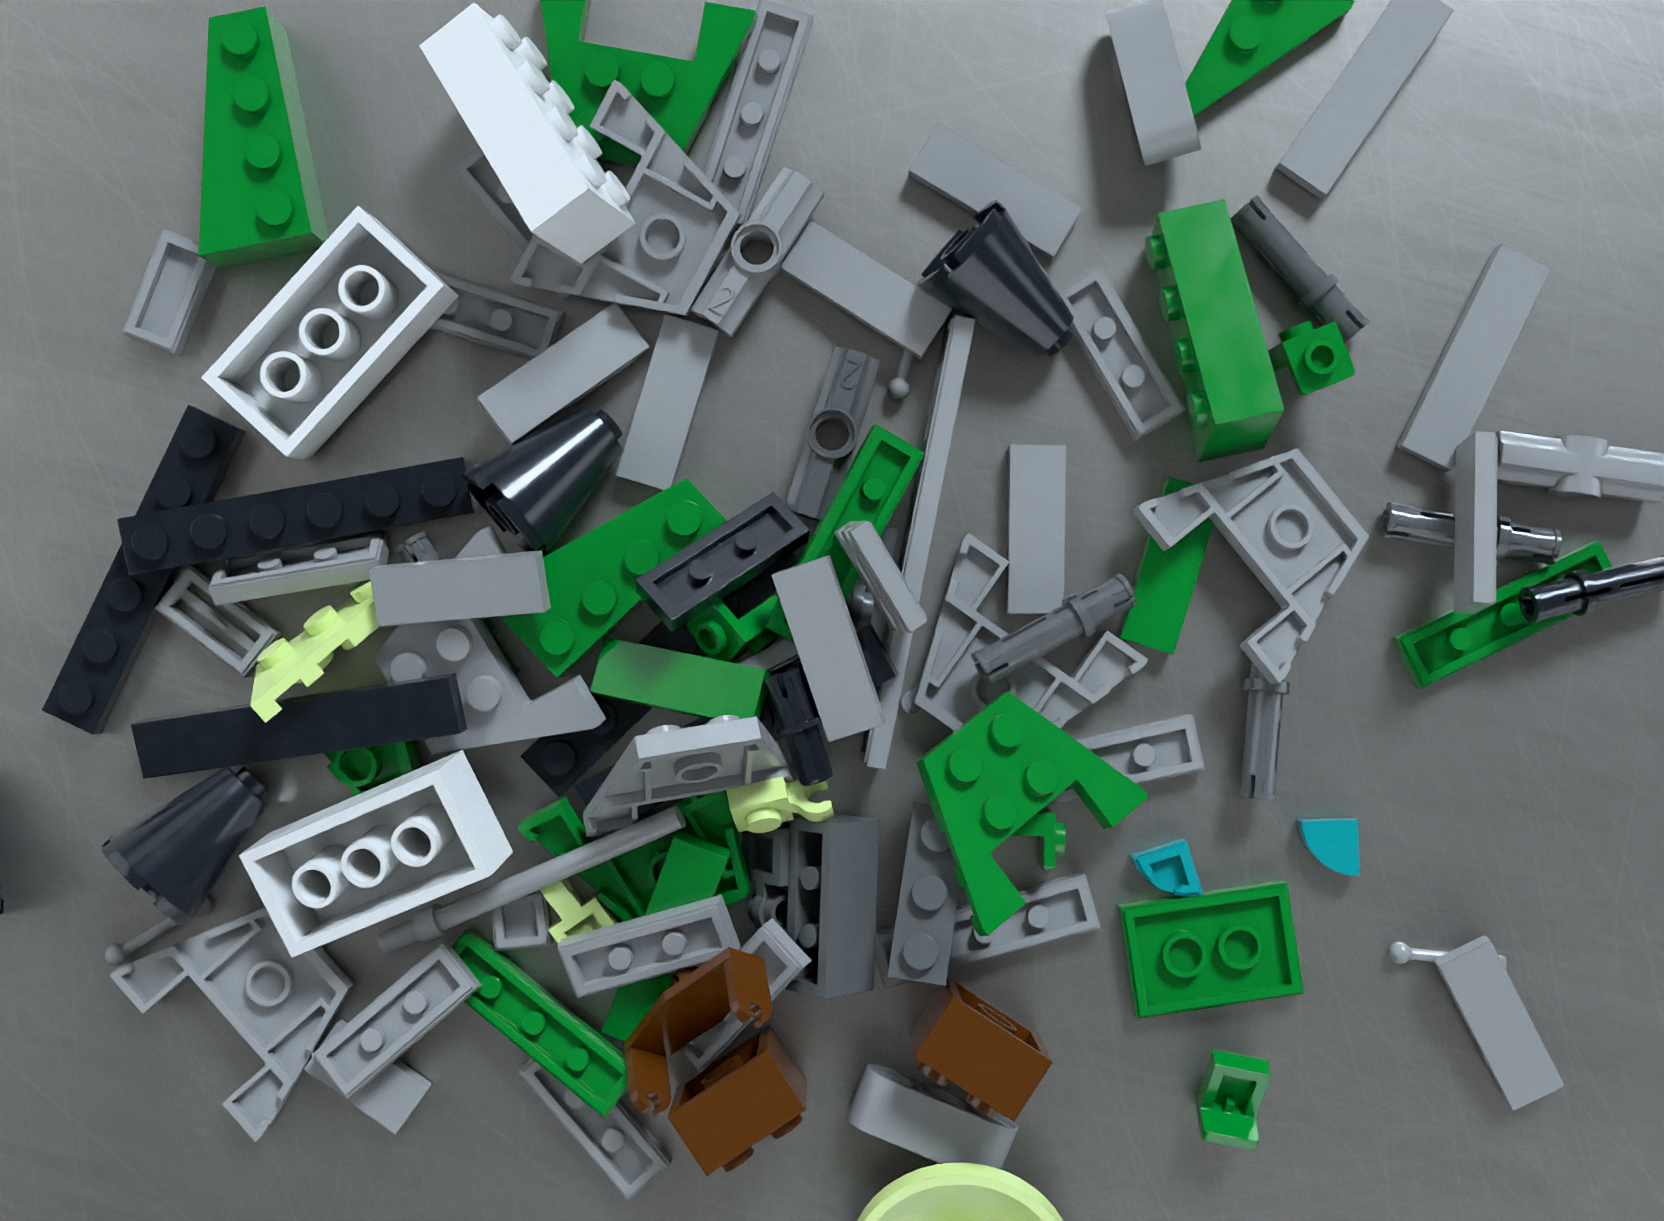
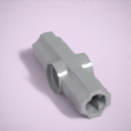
[690,166,824,338]
[1494,431,1664,503]

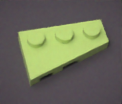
[250,580,378,723]

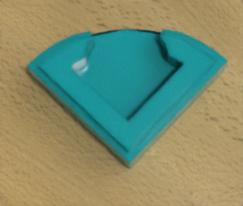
[1297,818,1360,876]
[1130,838,1203,897]

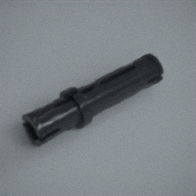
[1518,556,1664,623]

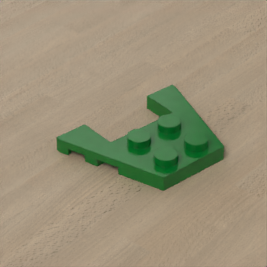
[540,0,758,168]
[916,691,1149,936]
[517,722,751,921]

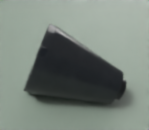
[917,200,1074,358]
[461,408,623,557]
[102,766,268,926]

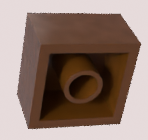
[909,976,1053,1122]
[668,1025,807,1176]

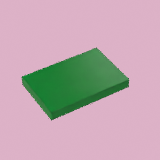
[1118,880,1304,1019]

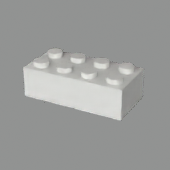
[419,3,635,264]
[201,206,459,461]
[239,750,513,958]

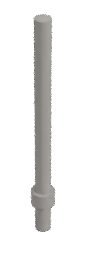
[377,806,686,955]

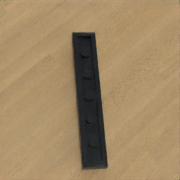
[131,673,467,779]

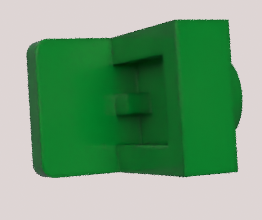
[1268,321,1355,396]
[687,595,779,662]
[1011,807,1066,870]
[1195,1050,1271,1150]

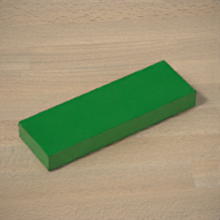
[1117,477,1214,655]
[590,637,771,720]

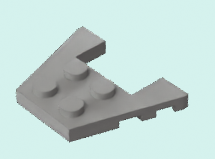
[510,80,742,316]
[1132,448,1369,685]
[373,525,606,754]
[913,533,1149,731]
[583,715,799,837]
[109,906,354,1142]

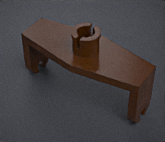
[624,947,773,1116]

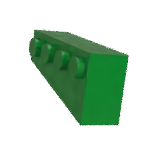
[198,6,329,269]
[1145,199,1285,462]
[499,478,727,678]

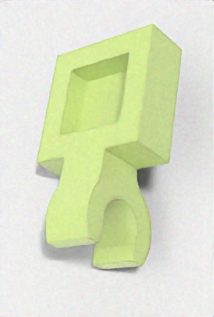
[726,776,834,833]
[540,877,618,945]

